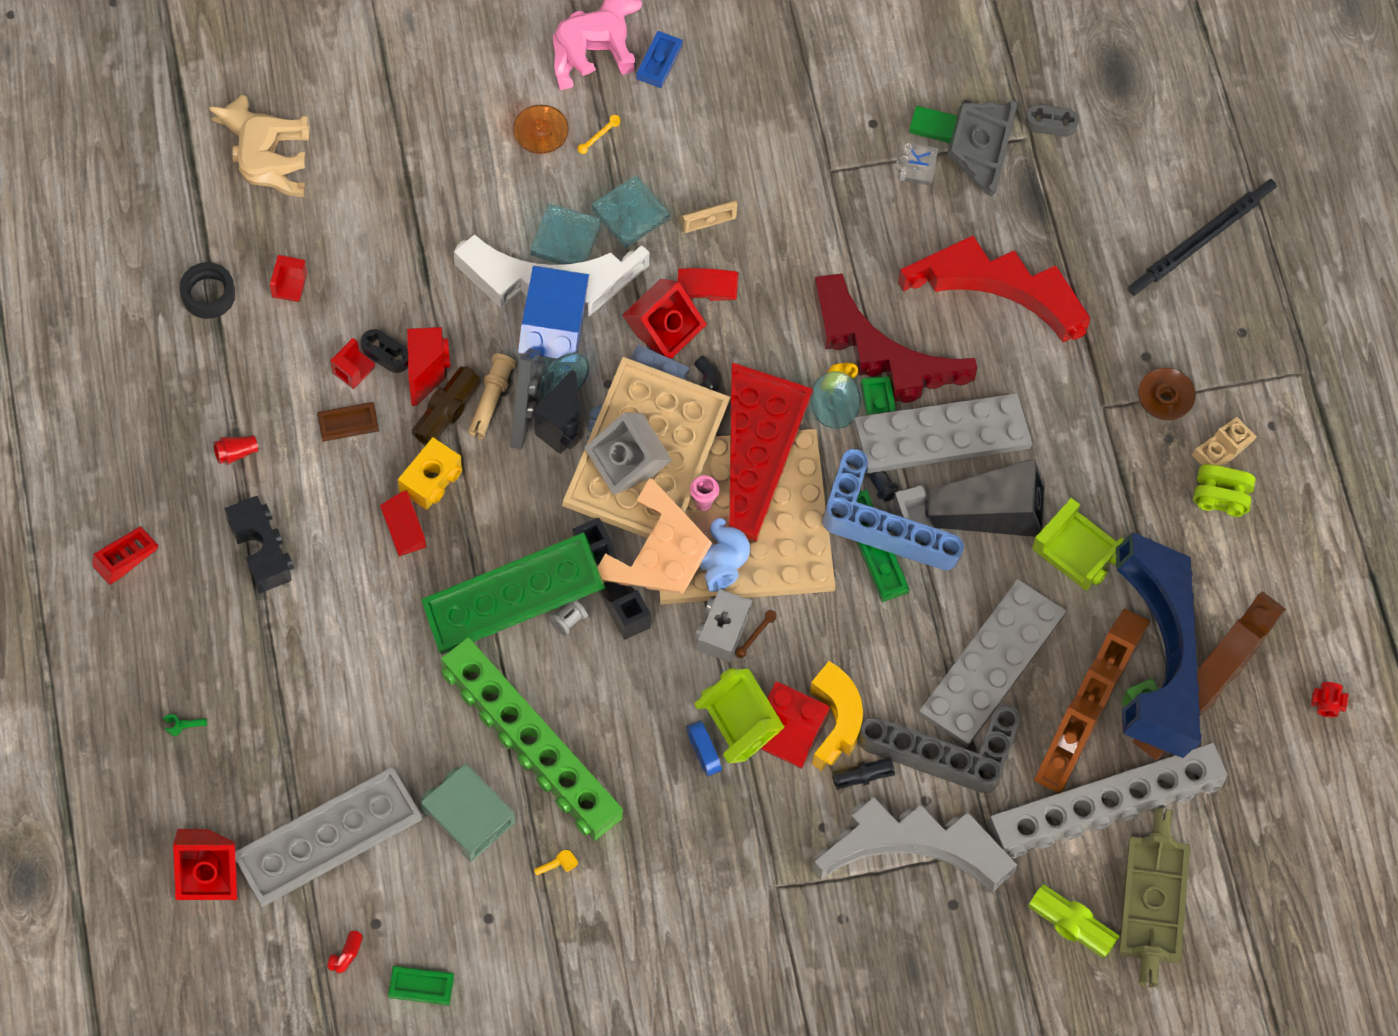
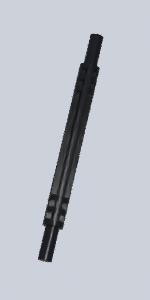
[1128,179,1277,296]

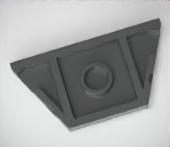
[947,101,1018,196]
[510,347,544,450]

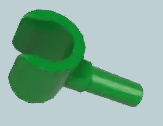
[163,714,207,736]

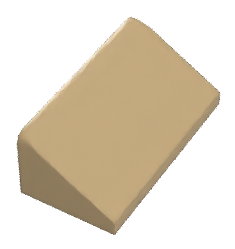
[678,201,737,233]

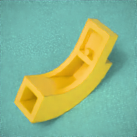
[810,661,863,771]

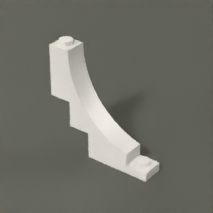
[454,234,650,317]

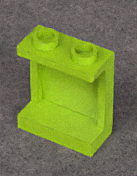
[1032,498,1125,591]
[694,668,784,764]

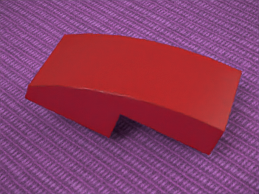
[677,268,739,301]

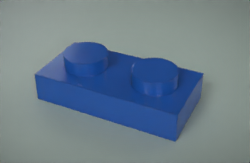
[636,31,683,88]

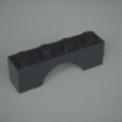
[572,517,651,640]

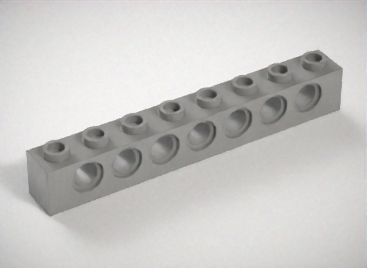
[988,743,1228,858]

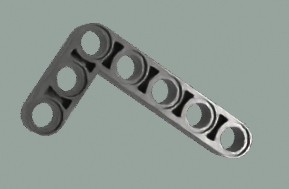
[858,705,1020,793]

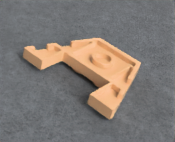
[598,478,712,594]

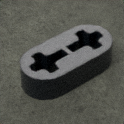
[361,329,408,373]

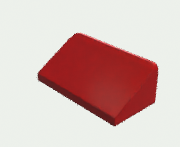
[380,490,426,556]

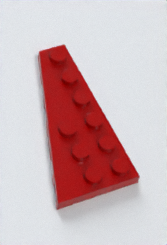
[729,362,813,541]

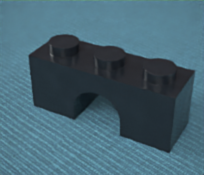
[224,496,294,594]

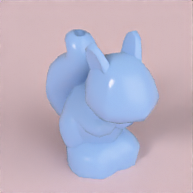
[699,518,750,592]

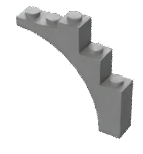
[813,797,1017,893]

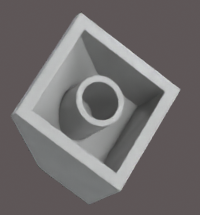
[584,412,672,495]

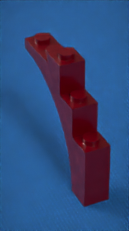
[813,273,977,403]

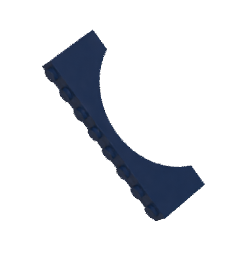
[1116,532,1202,758]

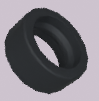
[180,262,235,319]

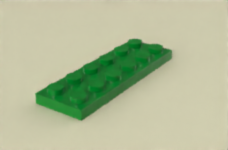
[421,532,605,655]

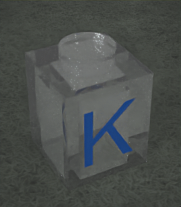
[895,143,938,186]

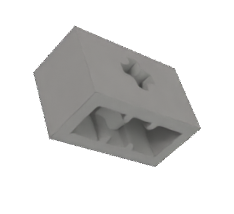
[694,589,752,663]

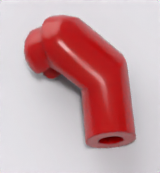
[327,931,363,974]

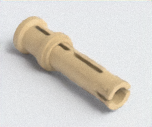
[467,353,517,439]

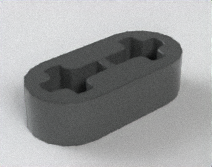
[1025,104,1079,137]

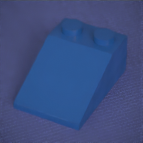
[518,266,590,361]

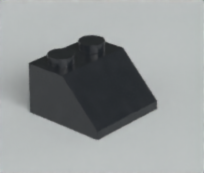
[534,370,580,454]

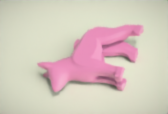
[553,0,642,90]

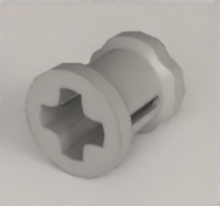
[549,600,588,636]

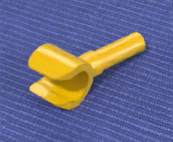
[534,850,578,875]

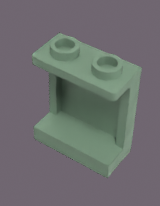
[421,763,515,862]

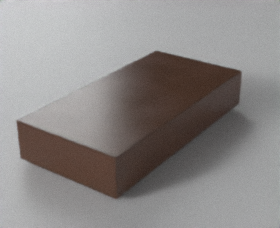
[317,402,379,442]

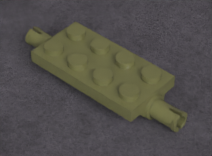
[1118,808,1190,988]

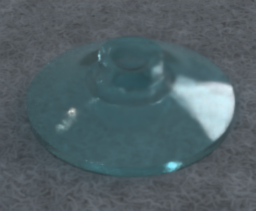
[540,352,589,398]
[810,371,861,429]

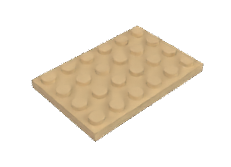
[562,357,730,538]

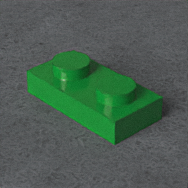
[860,376,896,415]

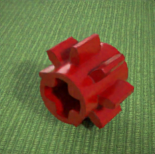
[1311,682,1349,718]

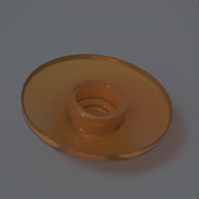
[513,105,569,154]

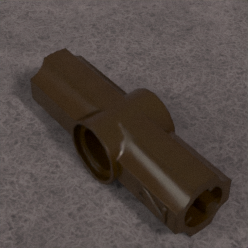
[411,366,481,446]

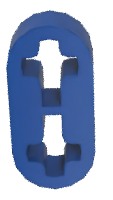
[686,720,722,777]

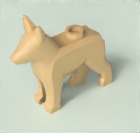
[209,95,310,197]

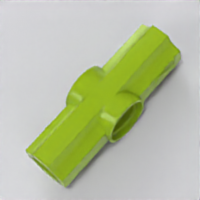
[1028,884,1120,959]

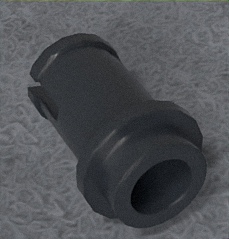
[866,471,898,502]

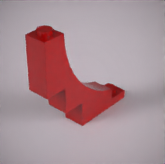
[898,236,1090,343]

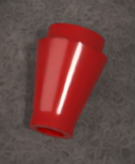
[213,435,258,465]

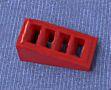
[92,526,159,585]

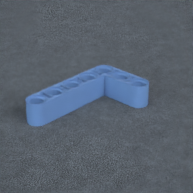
[822,449,964,570]

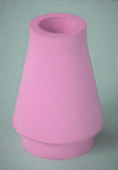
[690,475,719,511]

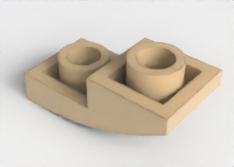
[1192,417,1257,467]

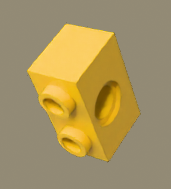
[398,437,462,510]

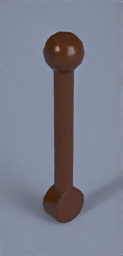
[735,610,776,658]

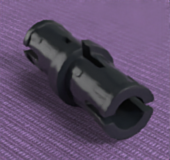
[832,757,895,790]

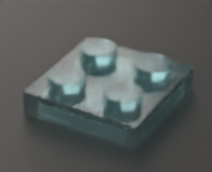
[592,175,670,249]
[530,204,601,265]

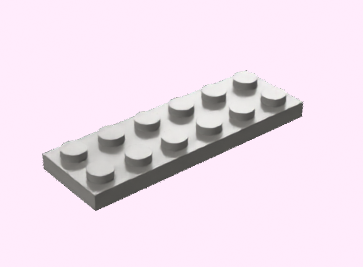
[852,393,1032,474]
[918,579,1066,748]
[236,767,423,908]

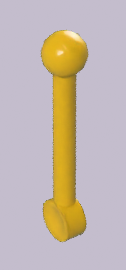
[577,115,621,154]

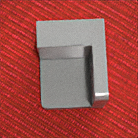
[893,485,931,526]

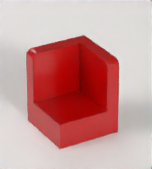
[270,255,308,302]
[330,338,375,390]

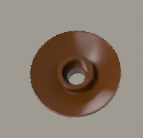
[1138,368,1196,420]

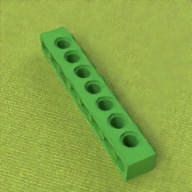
[440,637,623,841]

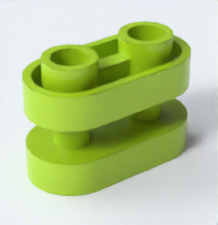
[1193,464,1256,517]

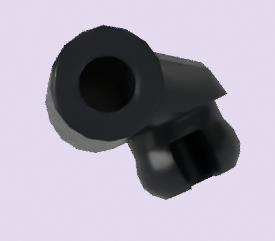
[694,356,720,392]

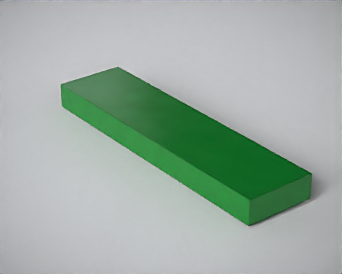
[856,489,910,602]

